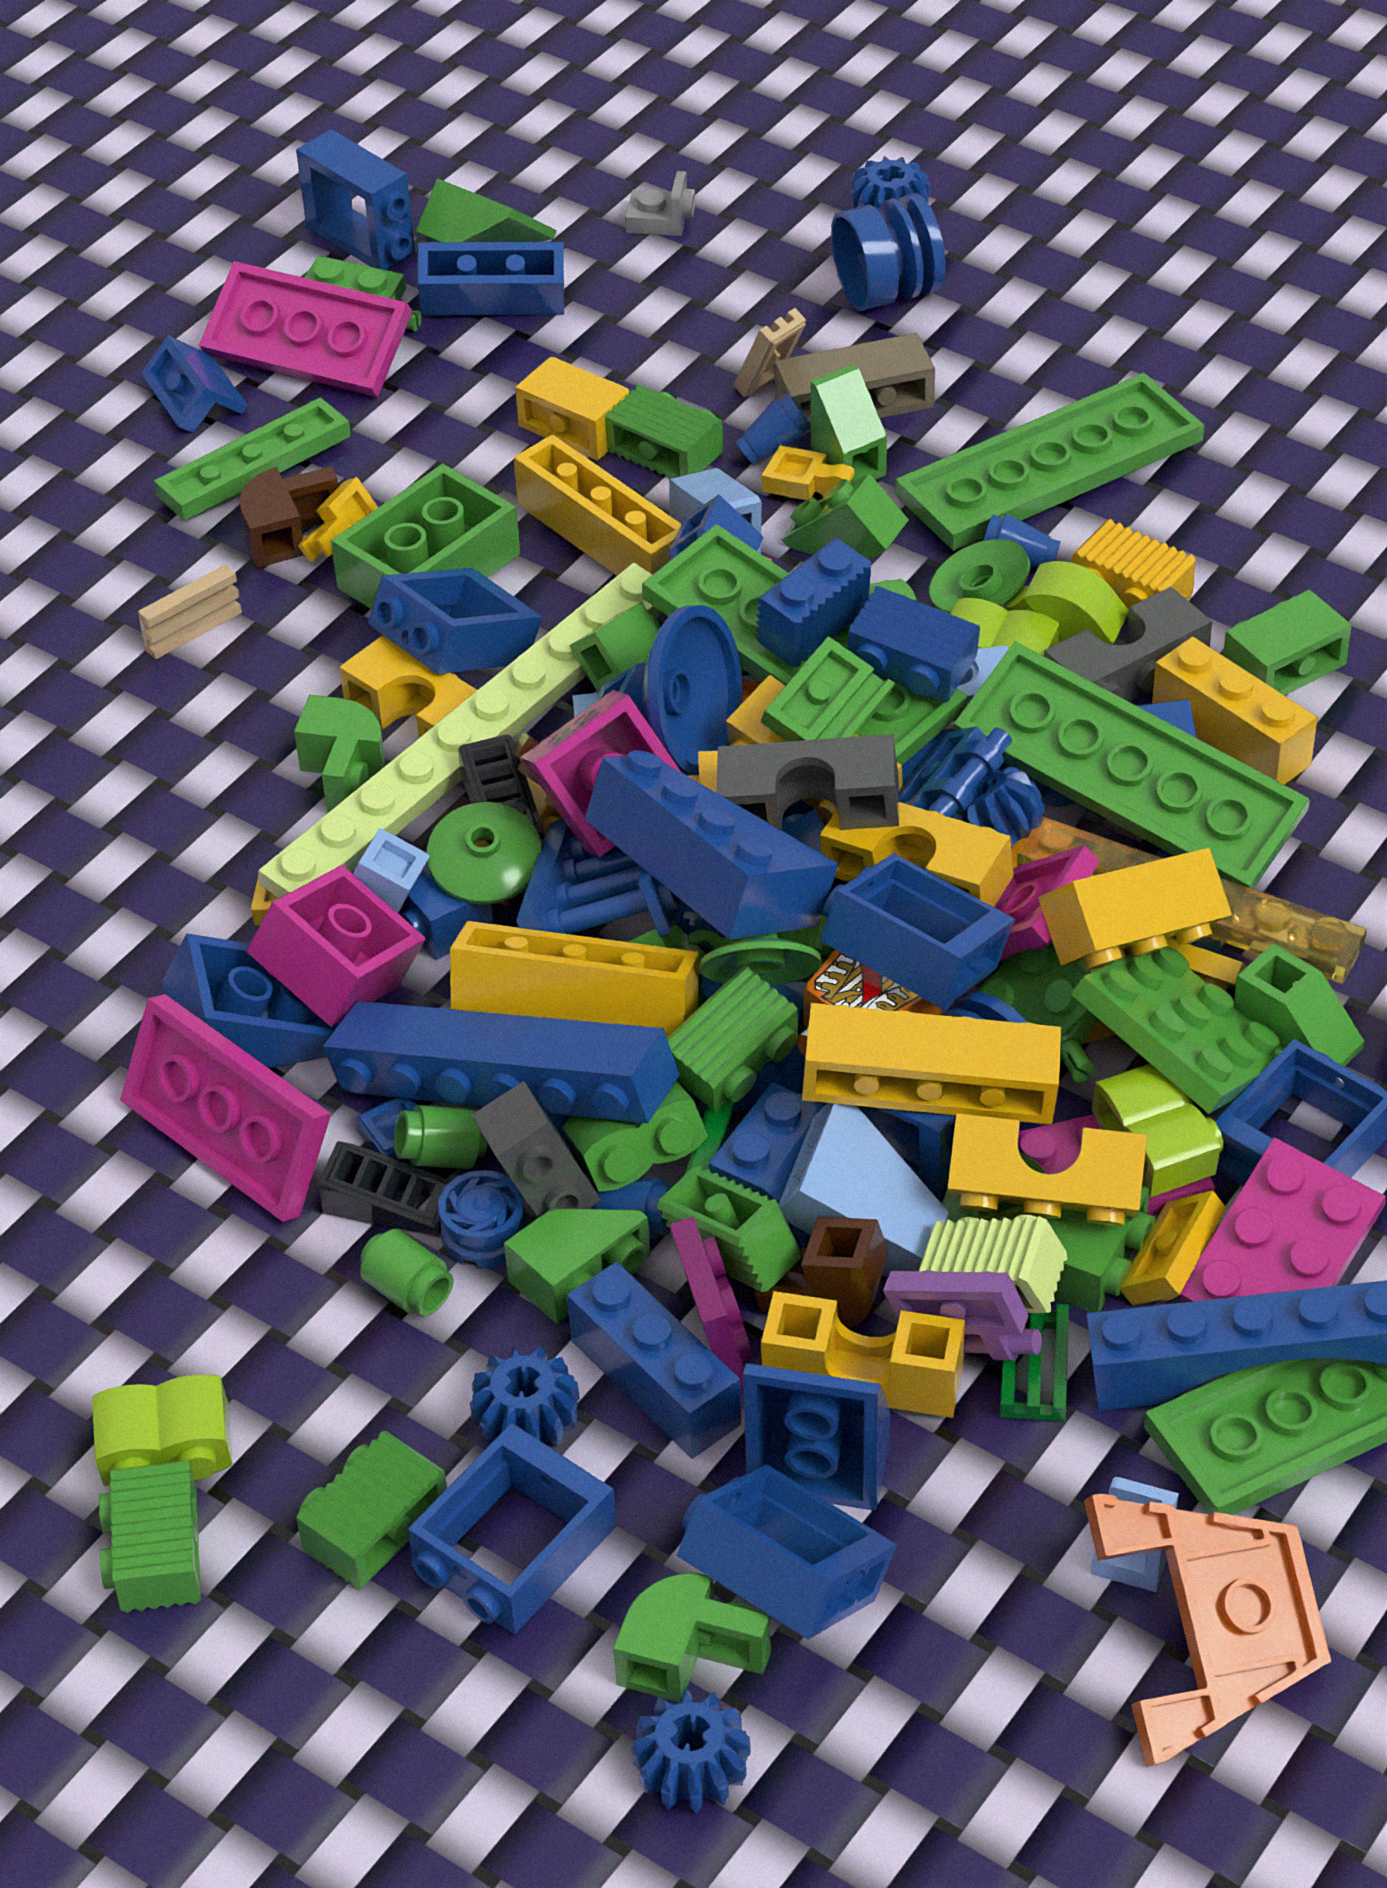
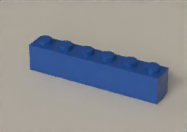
[323,1001,680,1124]

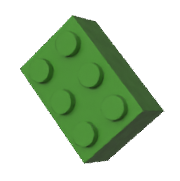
[331,463,521,633]

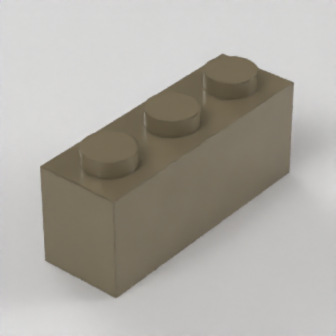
[774,333,935,433]

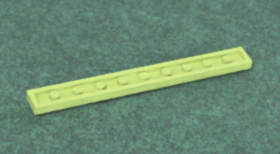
[258,563,662,898]

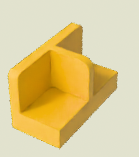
[515,357,629,461]

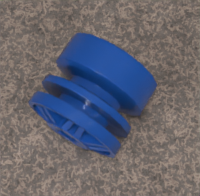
[831,193,946,312]

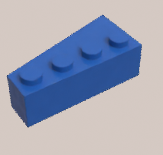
[585,750,839,939]

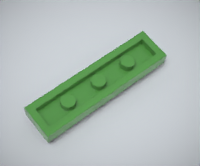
[154,397,351,521]

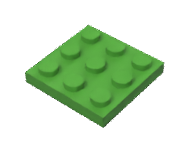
[1070,946,1284,1114]

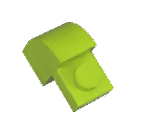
[1004,561,1129,644]

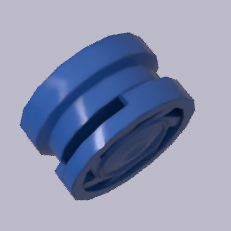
[438,1170,526,1268]

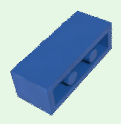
[418,242,564,316]
[567,1261,741,1459]

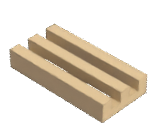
[733,308,806,398]
[138,565,242,660]

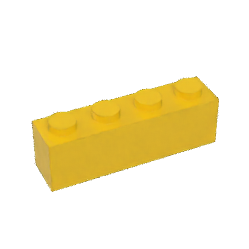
[514,434,681,576]
[450,921,699,1038]
[802,1003,1061,1125]

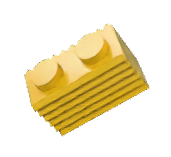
[1072,519,1196,616]

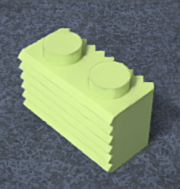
[918,1215,1067,1313]

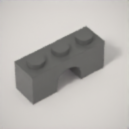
[1044,587,1212,702]
[716,734,899,831]

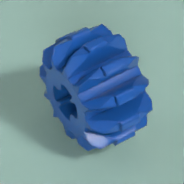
[851,156,930,211]
[951,767,1046,848]
[470,1345,580,1447]
[631,1688,751,1815]

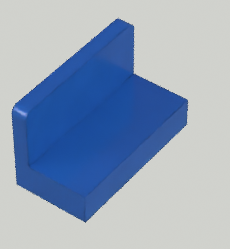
[141,335,248,433]

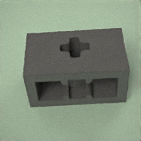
[472,1081,601,1218]

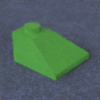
[416,178,557,242]

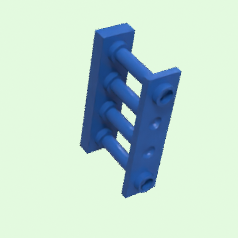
[516,819,681,936]

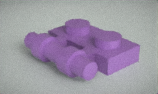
[883,1270,1042,1361]

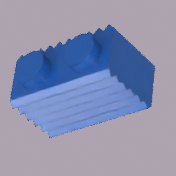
[756,538,871,667]
[847,586,980,703]

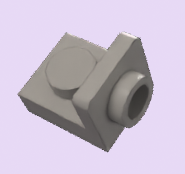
[625,171,695,236]

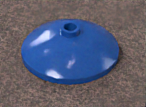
[642,605,743,776]

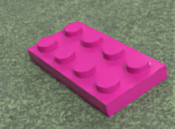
[199,261,412,397]
[120,994,331,1222]

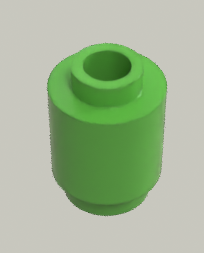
[394,1105,488,1169]
[360,1229,454,1316]

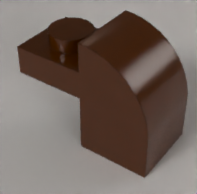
[240,466,339,568]
[754,1216,888,1328]

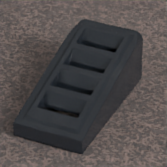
[458,734,545,846]
[319,1141,451,1237]

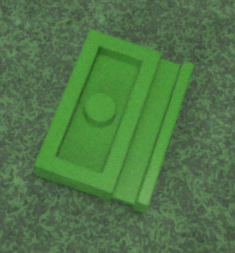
[760,636,895,742]

